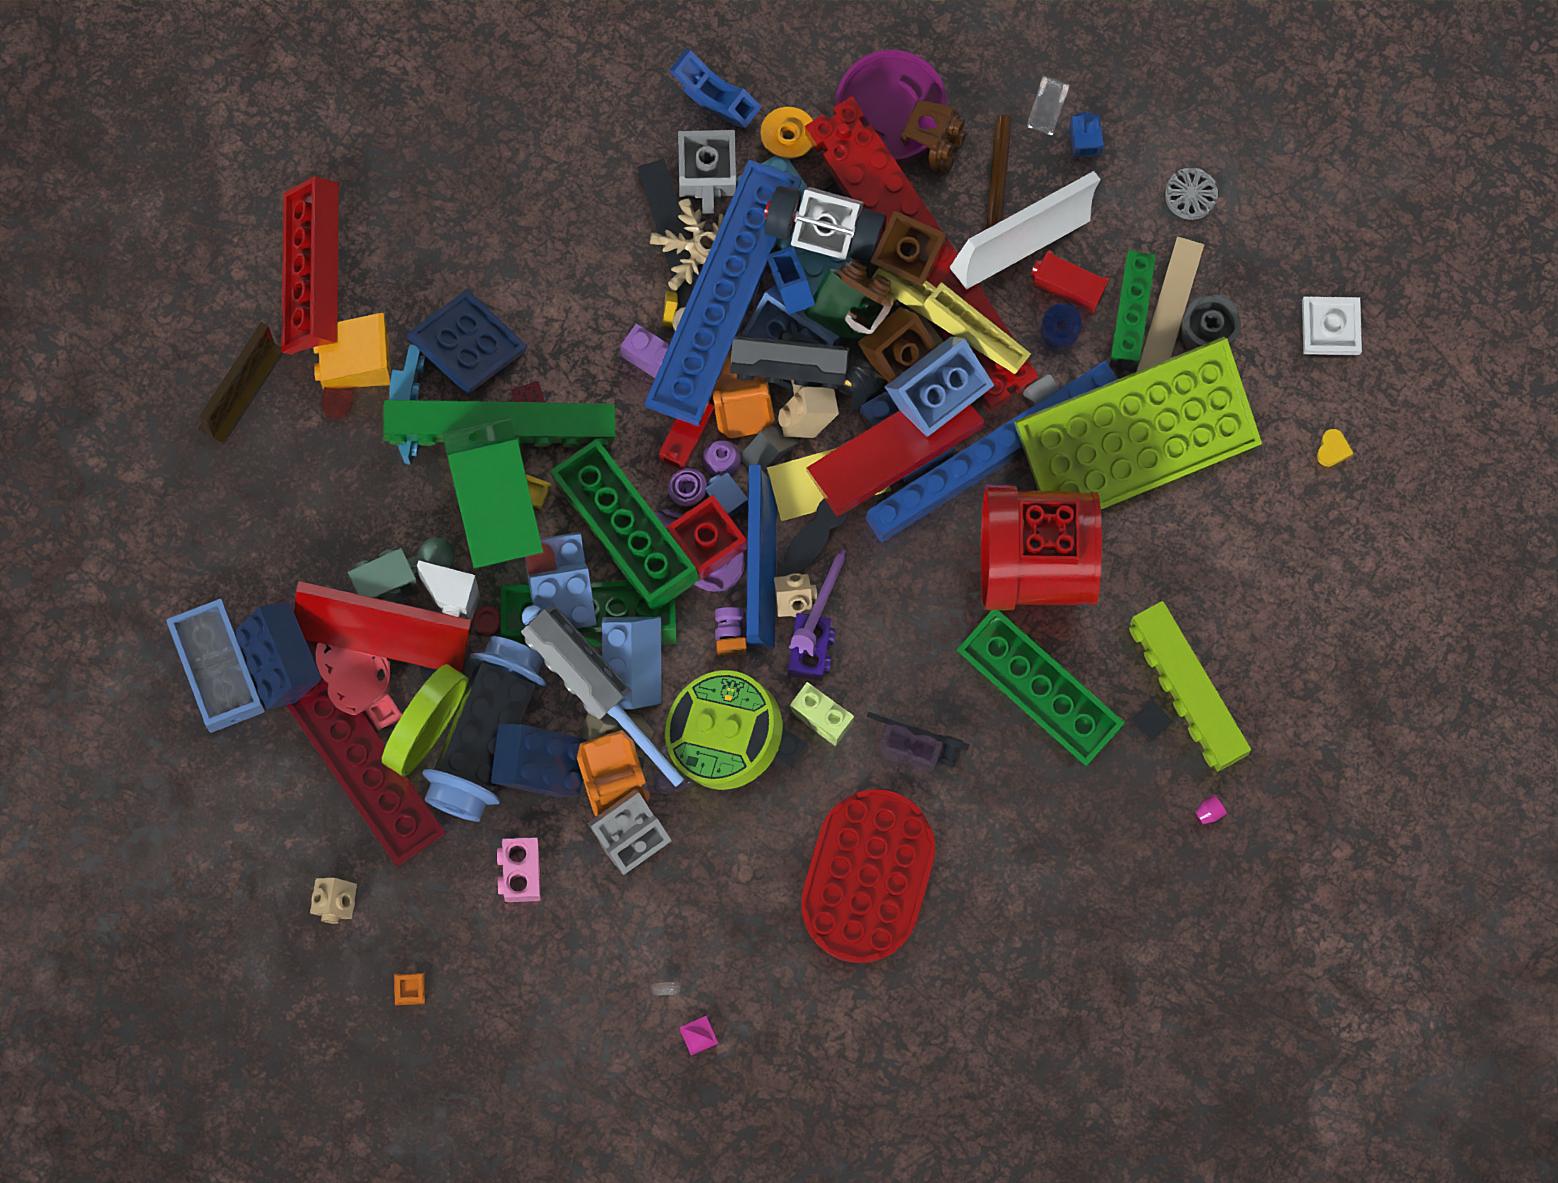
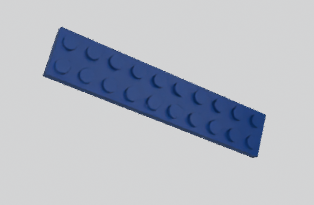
[645,160,802,426]

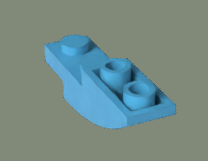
[389,345,426,464]

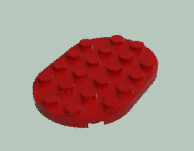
[801,789,935,963]

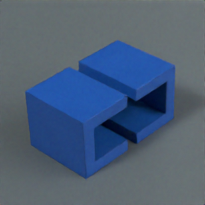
[766,246,815,315]

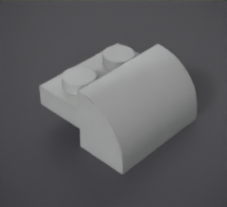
[588,789,672,875]

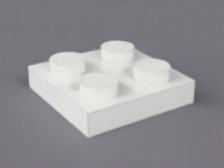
[1302,297,1362,355]

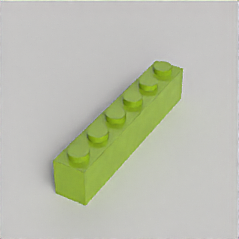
[1129,601,1251,772]

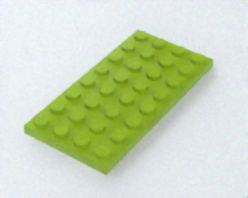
[1014,337,1262,509]

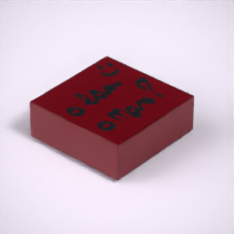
[511,381,545,403]

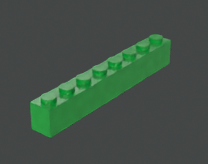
[383,400,615,448]

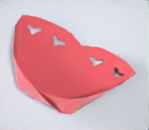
[316,643,390,715]

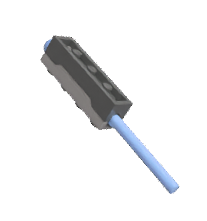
[521,604,684,787]

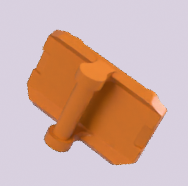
[712,351,775,439]
[577,730,650,817]

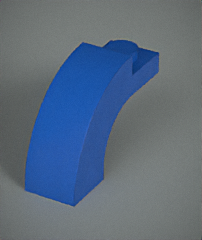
[669,49,762,128]

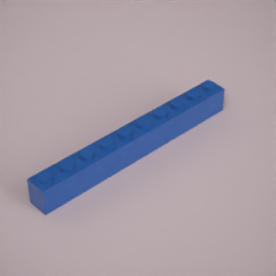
[866,361,1118,543]

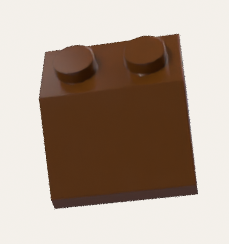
[858,307,937,383]

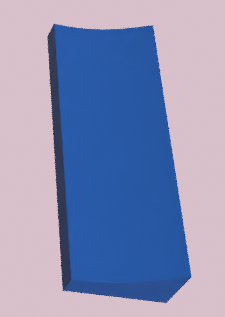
[746,465,777,648]

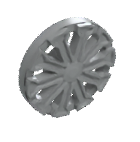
[1165,168,1218,220]

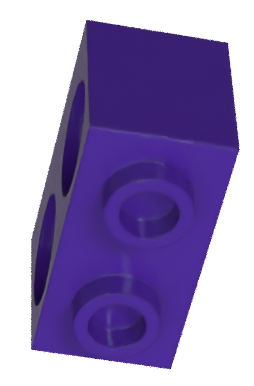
[788,614,835,681]

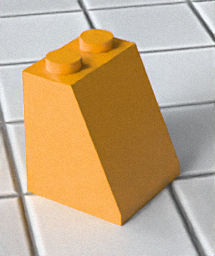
[313,313,391,390]

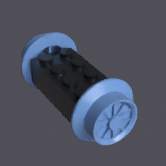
[422,636,547,822]

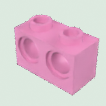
[497,838,541,902]

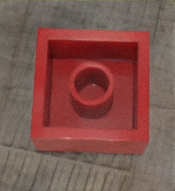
[666,495,747,581]

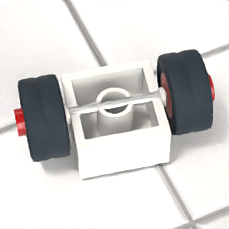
[764,186,886,264]

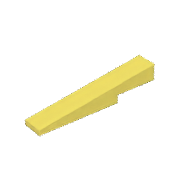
[873,267,1031,374]

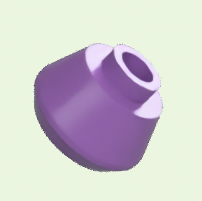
[702,440,741,477]
[668,468,707,506]

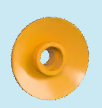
[760,107,813,159]

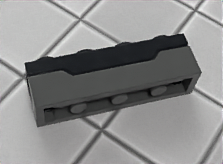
[730,336,850,389]

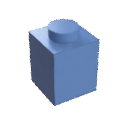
[704,472,748,519]

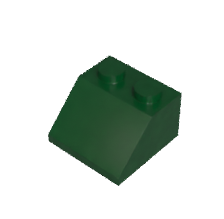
[804,268,883,340]

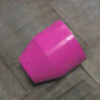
[1195,794,1227,824]

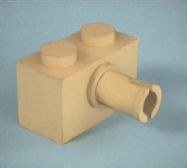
[778,380,839,438]

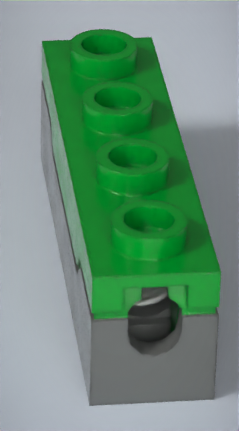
[1108,250,1156,372]

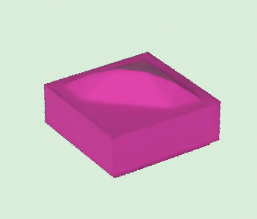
[679,1016,718,1056]

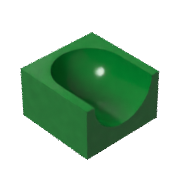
[442,418,543,568]

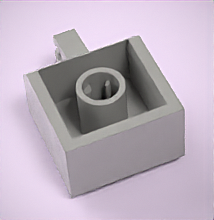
[678,130,736,213]

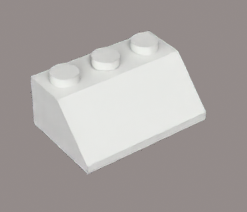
[417,560,480,629]

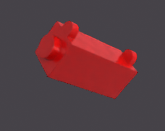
[1031,249,1111,313]
[659,400,715,470]

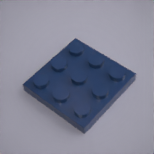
[407,289,528,395]

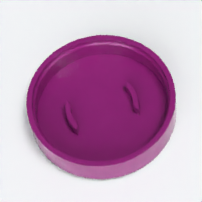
[835,50,948,164]

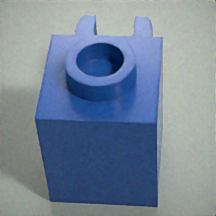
[1069,112,1104,158]

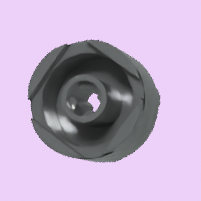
[1180,295,1241,351]

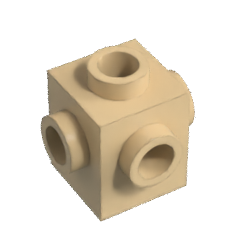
[774,573,817,617]
[310,878,357,924]

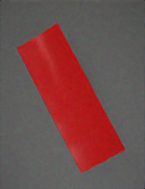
[281,176,339,355]
[806,404,985,518]
[294,581,471,673]

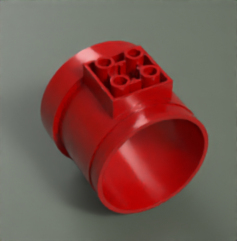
[981,484,1102,610]

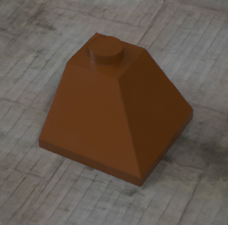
[870,211,947,287]

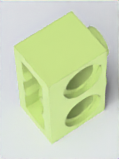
[789,682,854,746]

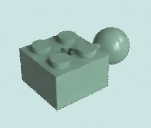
[348,538,454,603]

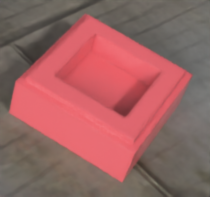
[364,694,402,733]

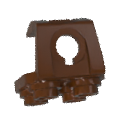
[900,100,967,173]
[838,259,896,334]

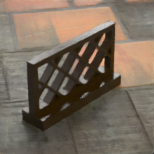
[198,322,283,445]

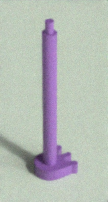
[789,549,846,656]

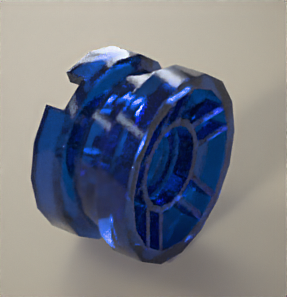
[1041,304,1082,348]

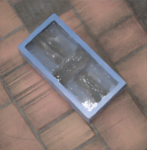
[166,599,265,733]

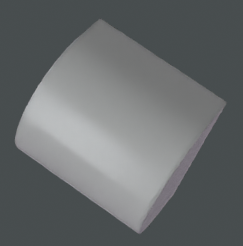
[1022,374,1059,407]

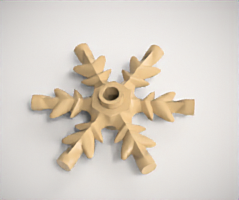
[650,198,724,290]

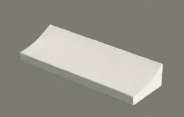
[949,171,1101,290]

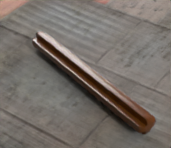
[986,115,1012,229]

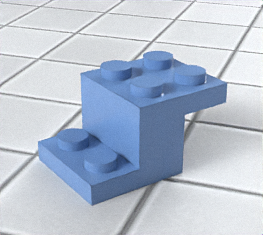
[525,532,596,628]

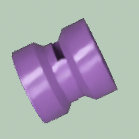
[715,607,744,641]

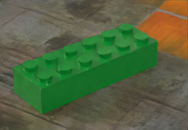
[550,439,700,613]

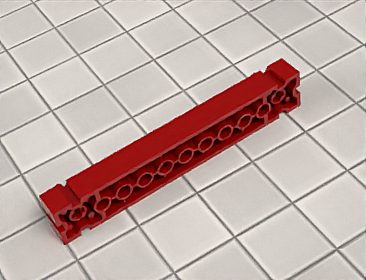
[805,96,1039,413]

